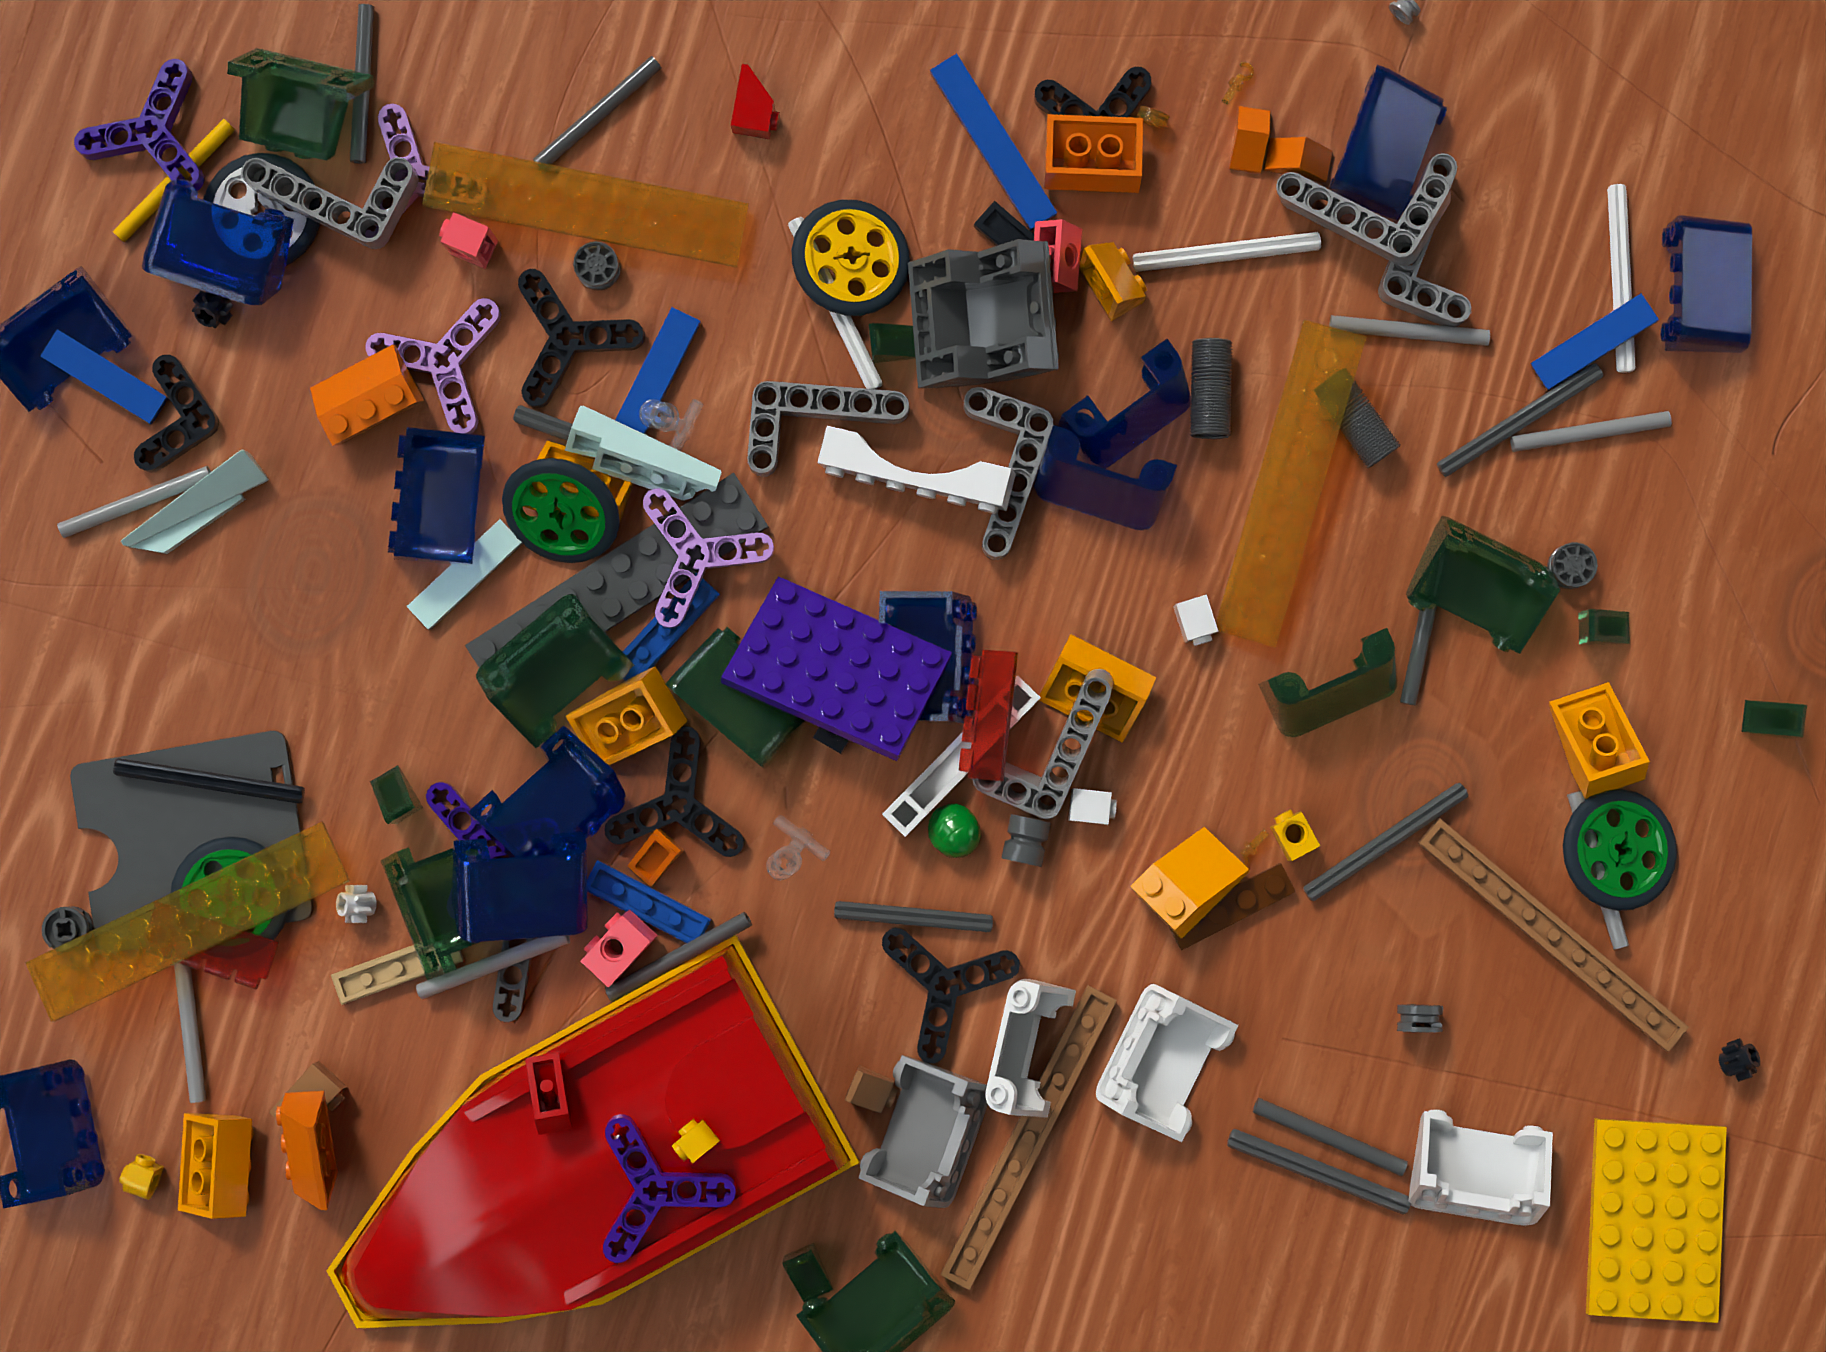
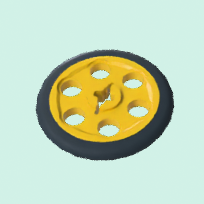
[791,199,910,316]

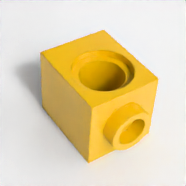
[1270,809,1320,861]

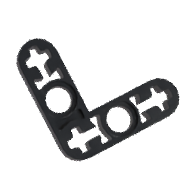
[1034,66,1151,117]
[134,355,219,472]

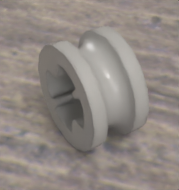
[1389,0,1421,25]

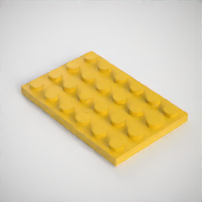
[1586,1118,1727,1323]

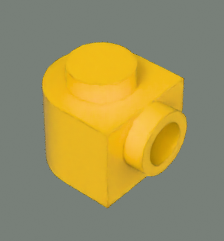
[672,1119,720,1163]
[119,1154,164,1200]

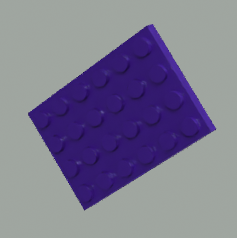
[721,576,952,761]

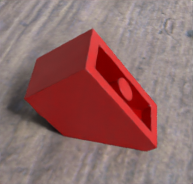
[731,64,780,140]
[525,1052,572,1135]

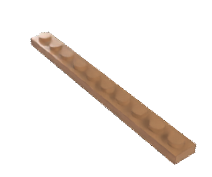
[1418,818,1689,1052]
[941,985,1117,1290]

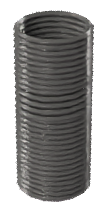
[1190,338,1233,439]
[1313,368,1401,468]

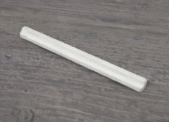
[1607,184,1636,373]
[788,217,882,389]
[1133,232,1321,272]

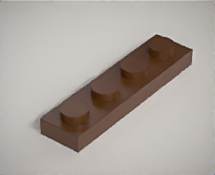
[1169,863,1296,950]

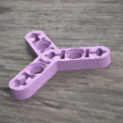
[365,104,489,238]
[366,298,501,436]
[643,488,774,629]

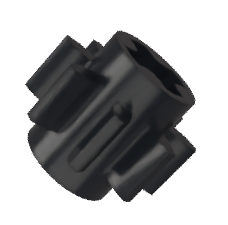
[192,287,234,328]
[1719,1038,1760,1082]

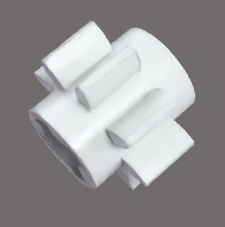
[336,885,376,923]

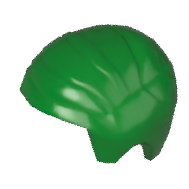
[928,804,981,858]

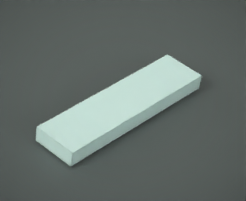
[407,519,523,630]

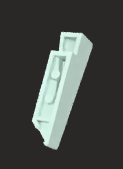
[565,406,721,500]
[121,449,269,554]

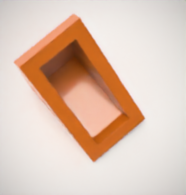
[1229,106,1270,174]
[1264,137,1332,183]
[627,829,684,887]

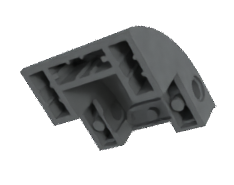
[908,239,1059,388]

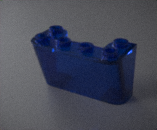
[1660,215,1752,353]
[1058,339,1192,470]
[388,427,485,565]
[879,591,977,723]
[468,725,626,881]
[452,832,588,943]
[0,1059,105,1209]

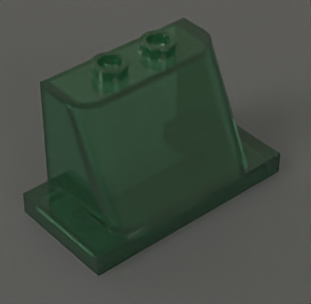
[227,48,374,161]
[381,840,509,980]

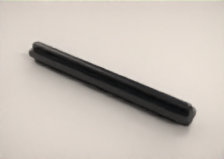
[113,758,305,804]

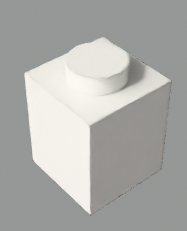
[1173,594,1218,646]
[1068,788,1117,825]

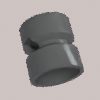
[1001,814,1051,867]

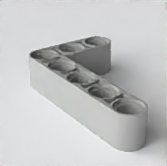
[1378,153,1471,327]
[241,157,419,249]
[1276,172,1451,266]
[747,381,909,477]
[963,387,1053,560]
[972,669,1114,819]

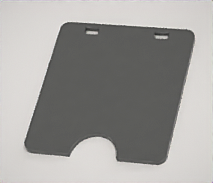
[70,731,313,953]

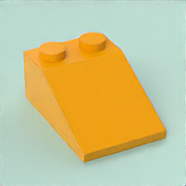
[1079,242,1147,321]
[565,666,687,770]
[1549,682,1650,799]
[1130,827,1250,939]

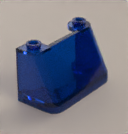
[1328,64,1447,220]
[142,179,294,305]
[0,266,132,412]
[1034,425,1177,531]

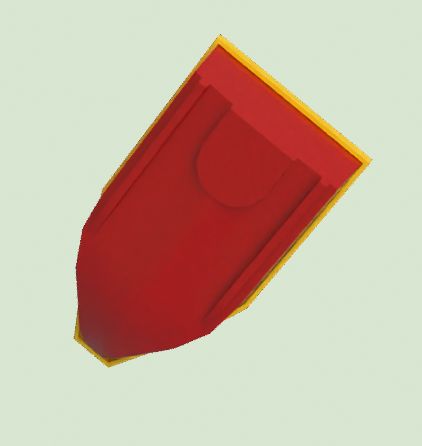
[326,935,860,1328]

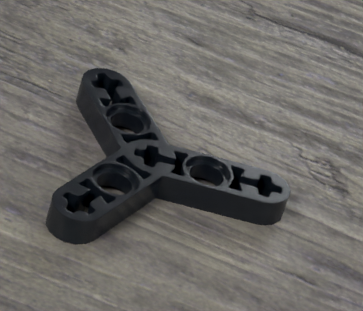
[518,269,645,408]
[604,726,745,857]
[882,928,1020,1063]

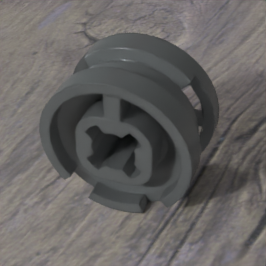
[573,241,621,290]
[1547,542,1598,589]
[42,906,94,952]
[1397,1004,1443,1032]

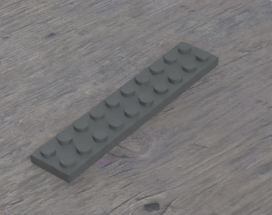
[465,473,769,699]

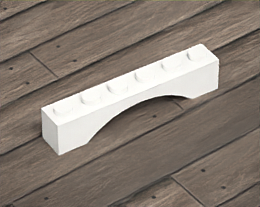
[817,426,1016,514]
[882,675,1041,837]

